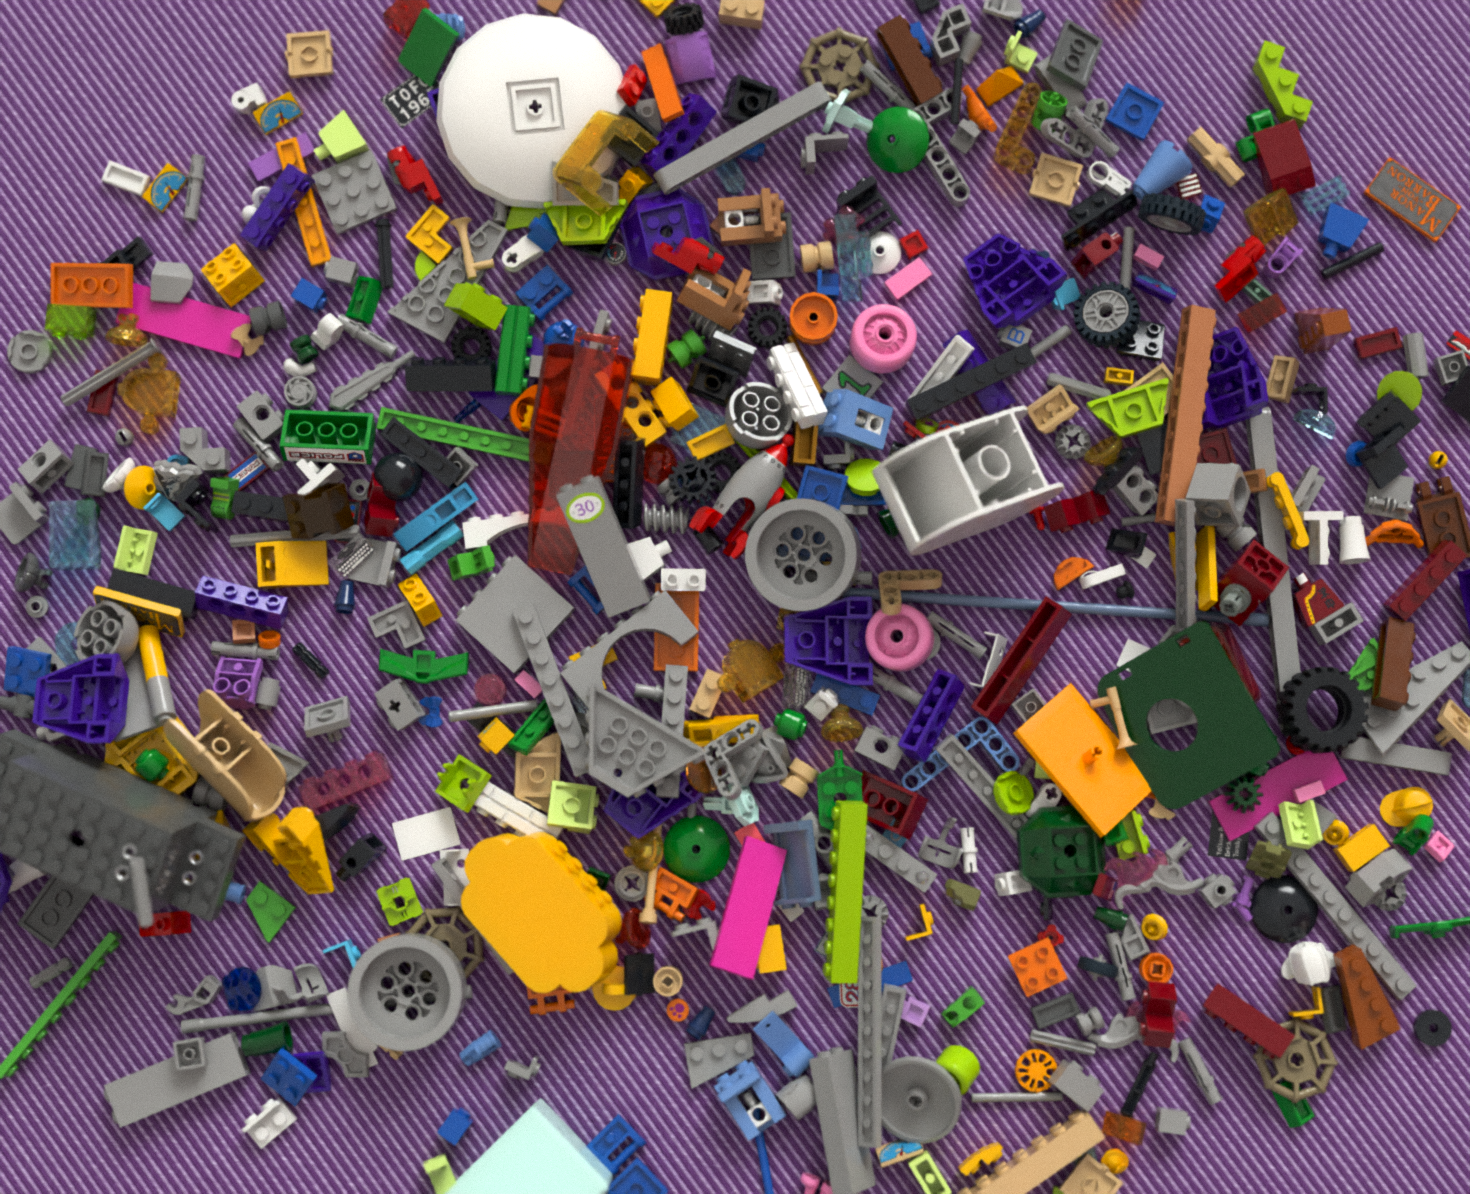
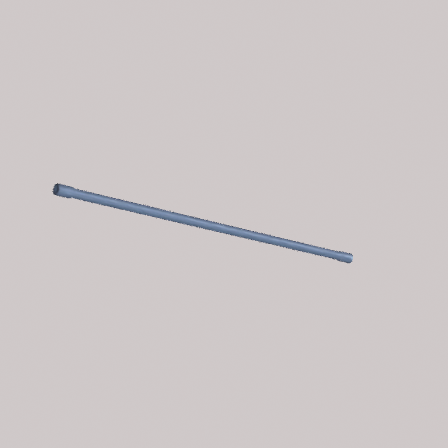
[841,588,1269,627]

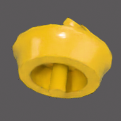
[1322,820,1349,845]
[1141,914,1168,941]
[1101,1149,1129,1174]

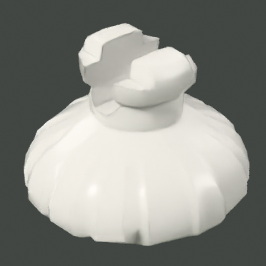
[102,458,135,493]

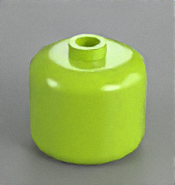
[935,1045,980,1096]

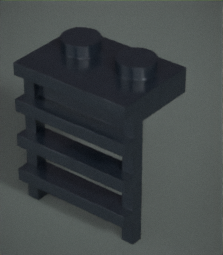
[836,175,902,248]

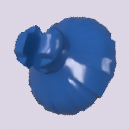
[543,319,585,358]

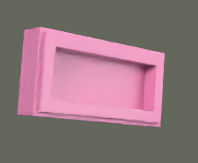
[884,257,932,301]

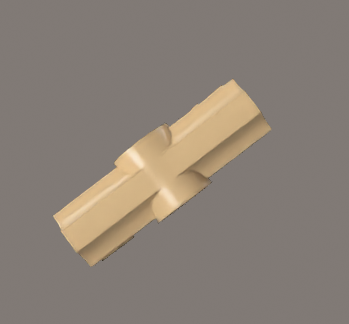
[1186,127,1245,188]

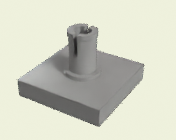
[304,696,350,742]

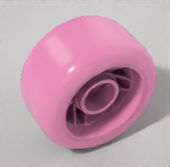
[849,304,917,374]
[865,604,934,672]

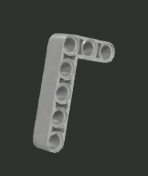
[912,88,970,207]

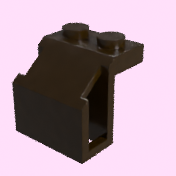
[282,483,354,539]

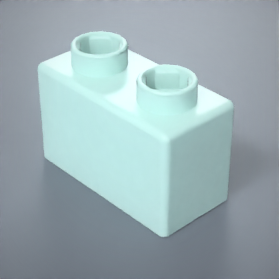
[445,1098,613,1194]

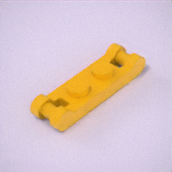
[1266,472,1309,550]

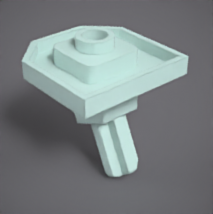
[822,89,873,134]
[703,784,759,826]

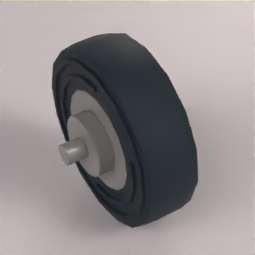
[1077,954,1119,981]

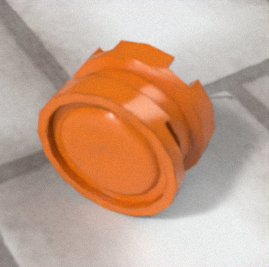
[1139,953,1173,983]

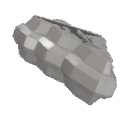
[153,459,202,502]

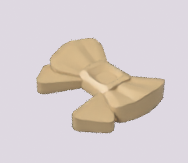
[230,324,264,356]
[1149,798,1176,820]

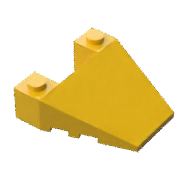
[242,807,334,894]

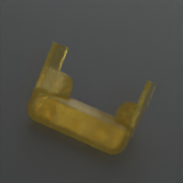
[553,110,660,216]

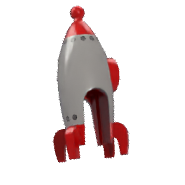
[689,434,795,560]

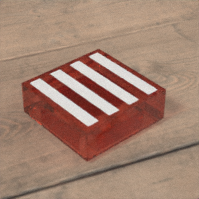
[1175,172,1203,200]

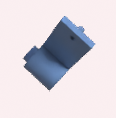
[753,1011,815,1078]

